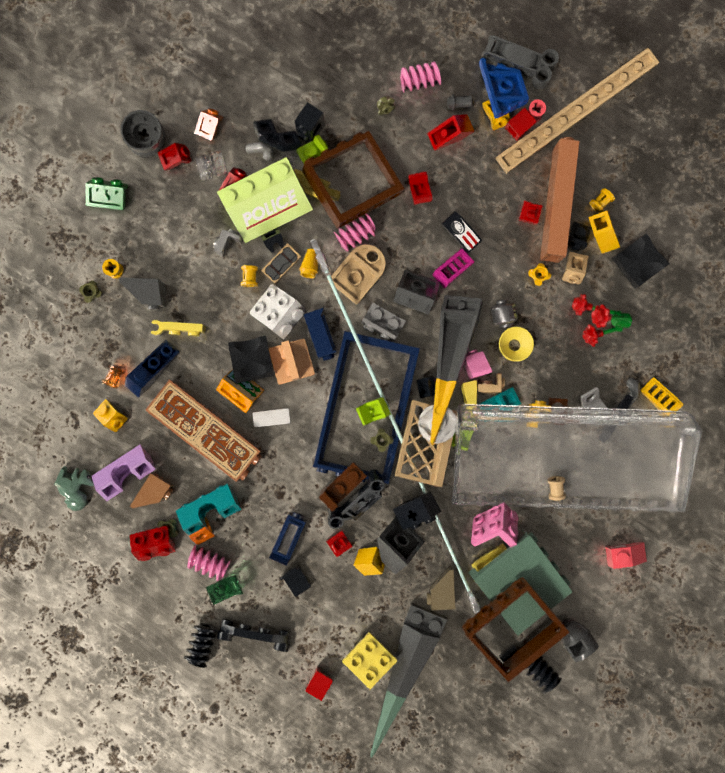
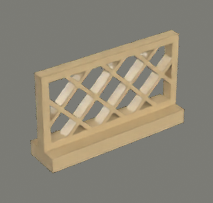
[395,400,459,487]

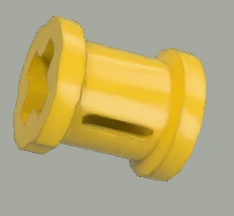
[589,188,615,213]
[102,259,124,279]
[241,265,258,287]

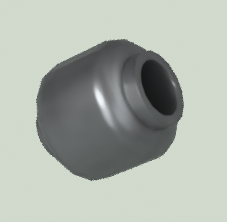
[491,299,518,328]

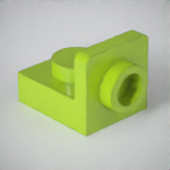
[296,135,328,164]

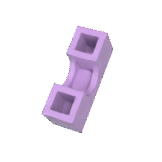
[92,444,156,501]

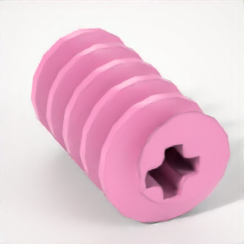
[400,62,441,93]
[334,213,376,252]
[188,545,231,581]

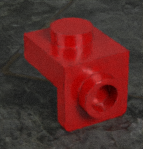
[408,172,433,205]

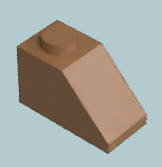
[130,473,174,508]

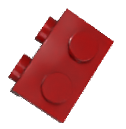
[130,526,176,561]

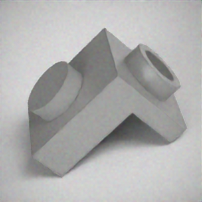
[213,229,242,257]

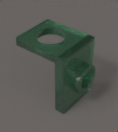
[205,575,243,605]

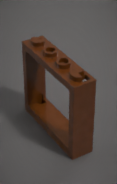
[302,131,404,229]
[461,576,570,682]

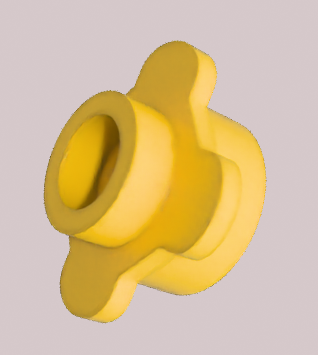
[528,263,551,286]

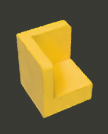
[354,547,385,576]

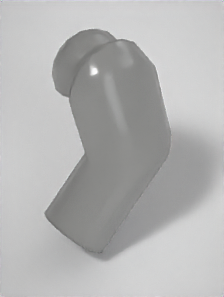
[246,142,274,160]

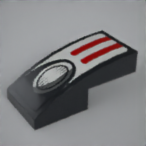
[441,211,482,253]

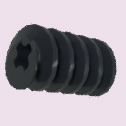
[184,623,218,668]
[524,656,562,694]

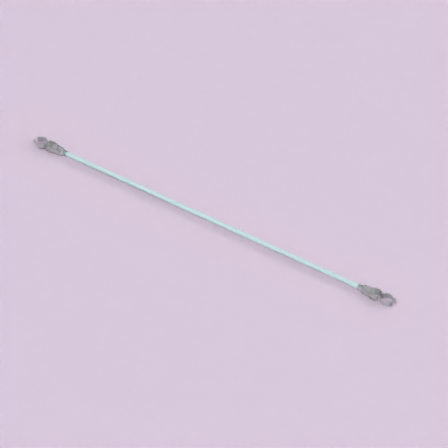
[310,239,488,627]

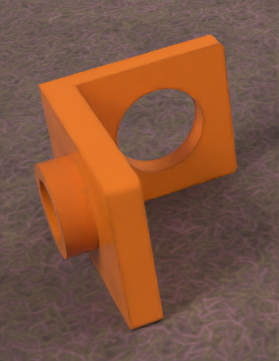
[189,516,215,545]

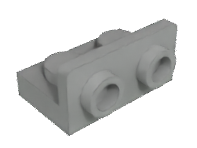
[362,303,406,342]

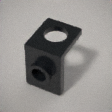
[280,564,311,597]

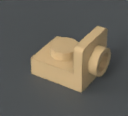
[562,252,588,284]
[477,373,505,394]

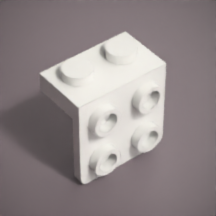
[250,284,307,340]

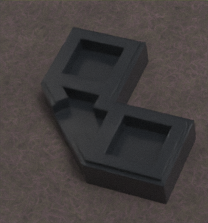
[253,119,302,152]

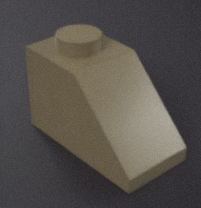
[426,567,455,610]

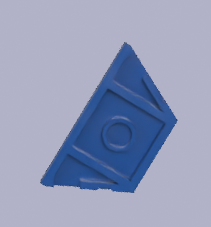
[479,58,529,119]

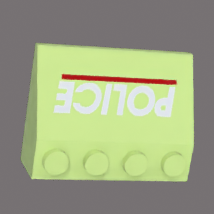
[217,157,313,243]

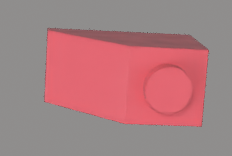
[605,542,647,569]

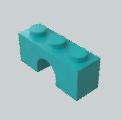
[176,484,242,535]

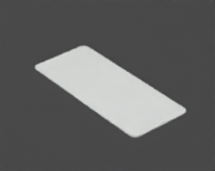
[253,408,290,427]

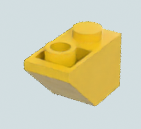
[588,211,620,254]

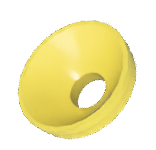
[498,327,534,362]

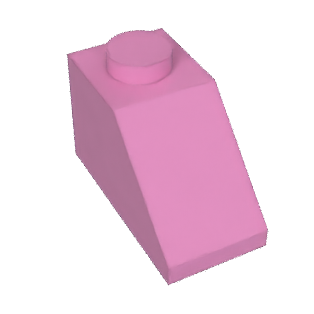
[464,349,492,380]

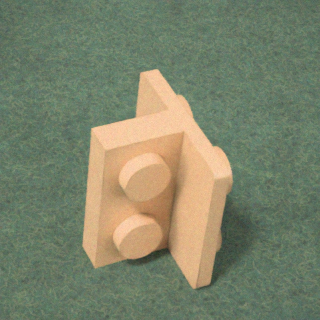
[269,338,315,385]

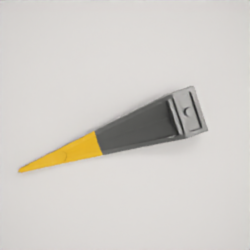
[430,295,483,445]

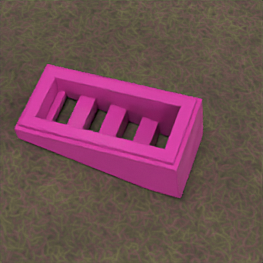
[433,248,475,288]

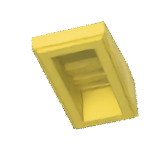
[460,380,478,421]

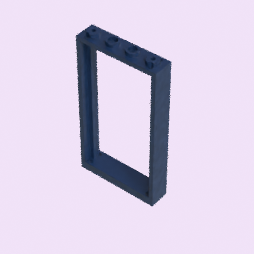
[313,331,420,484]

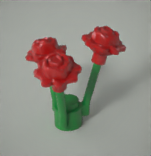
[572,294,632,347]

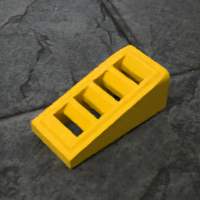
[640,377,684,418]

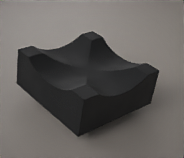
[612,233,669,289]
[228,336,274,383]

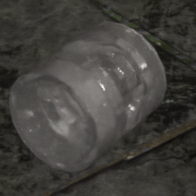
[195,150,228,181]

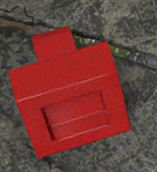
[519,201,542,225]
[326,530,353,557]

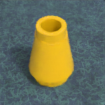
[299,249,318,279]

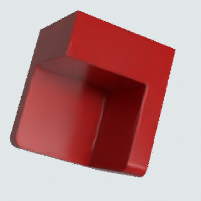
[505,107,536,142]
[305,666,333,701]

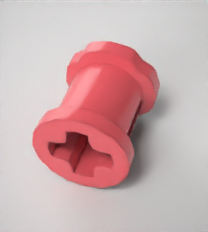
[528,99,546,122]

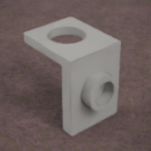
[581,387,612,426]

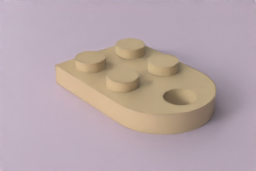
[328,245,385,305]

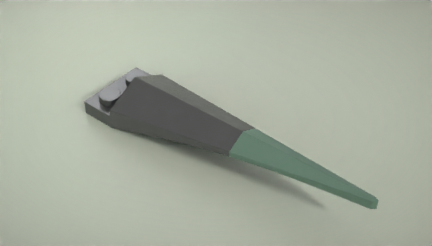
[371,603,447,758]

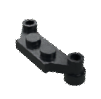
[327,469,385,529]
[216,619,290,652]

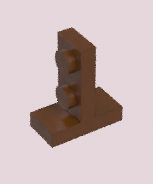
[319,462,367,511]

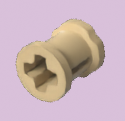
[547,476,566,501]

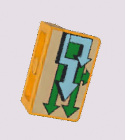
[216,369,264,413]

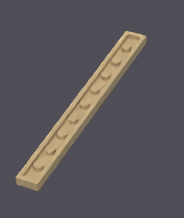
[496,48,659,174]

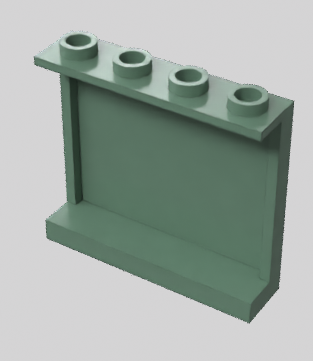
[468,529,572,635]

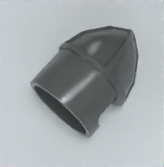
[560,619,599,662]

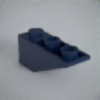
[124,340,180,398]

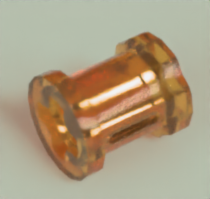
[101,364,125,389]

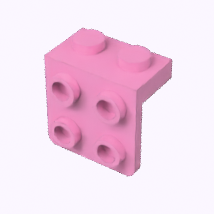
[471,502,519,547]

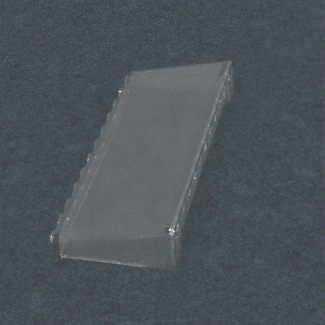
[451,404,702,512]

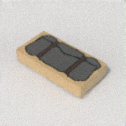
[261,243,301,284]

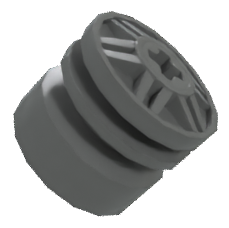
[121,110,166,158]

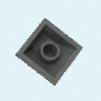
[119,278,166,310]
[377,516,425,574]

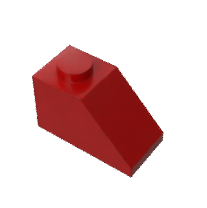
[427,114,475,151]

